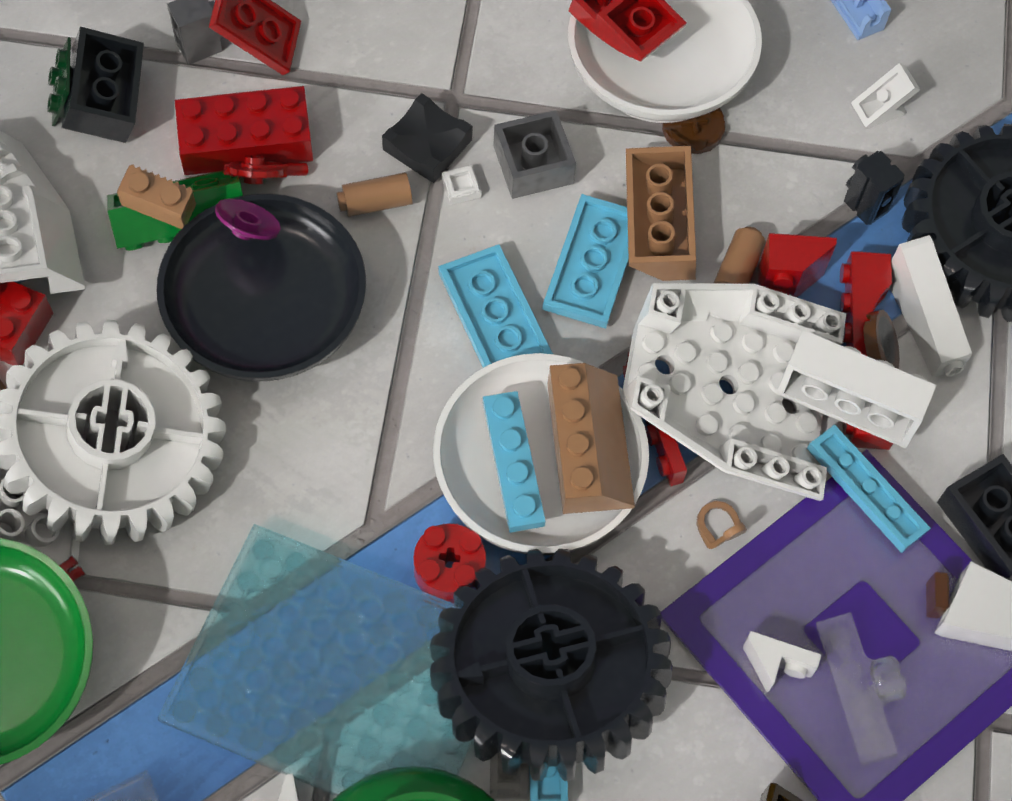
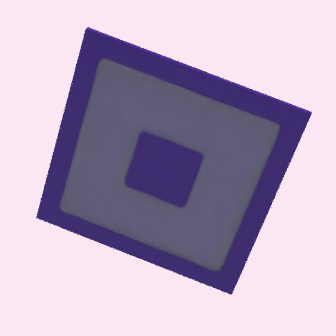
[661,449,1012,801]

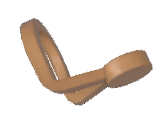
[696,501,747,549]

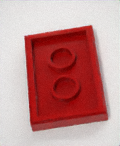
[209,0,301,75]

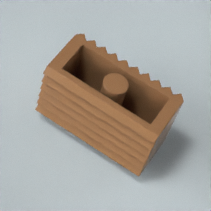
[117,164,196,229]

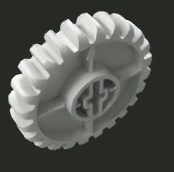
[0,320,226,545]

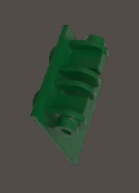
[47,37,71,126]

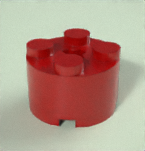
[413,523,486,606]

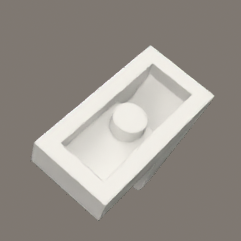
[851,63,920,128]
[743,631,821,692]

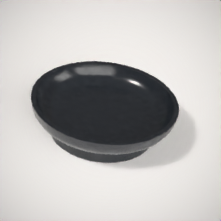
[156,194,366,382]

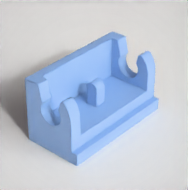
[831,0,891,40]

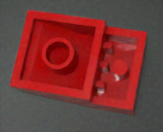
[568,0,687,62]

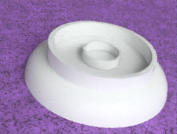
[568,0,762,123]
[433,353,649,555]

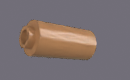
[337,172,412,217]
[714,227,766,284]

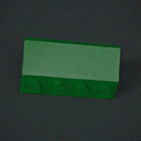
[107,170,243,251]

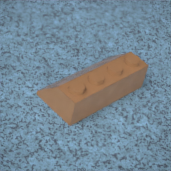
[626,146,696,281]
[547,363,635,514]

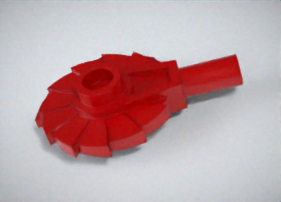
[223,155,309,184]

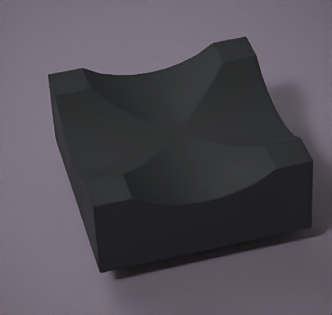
[382,93,473,183]

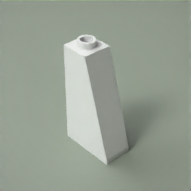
[890,235,972,377]
[934,562,1012,651]

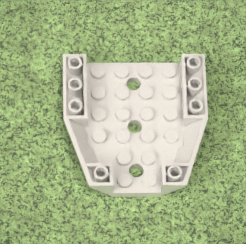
[0,131,85,294]
[623,283,846,501]

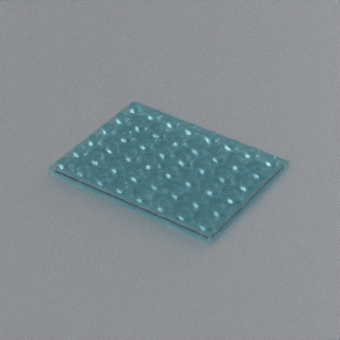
[157,524,473,796]

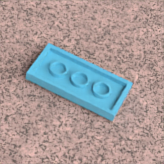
[542,194,629,329]
[438,244,553,368]

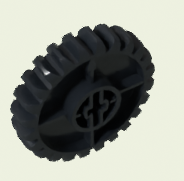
[902,124,1012,322]
[430,549,673,781]

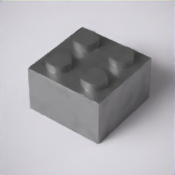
[493,110,576,199]

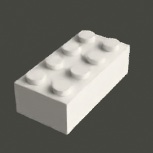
[776,330,937,448]

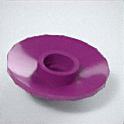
[215,199,281,240]

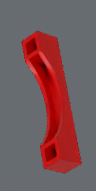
[840,251,893,450]

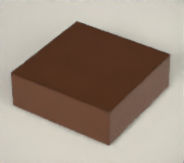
[926,572,950,618]

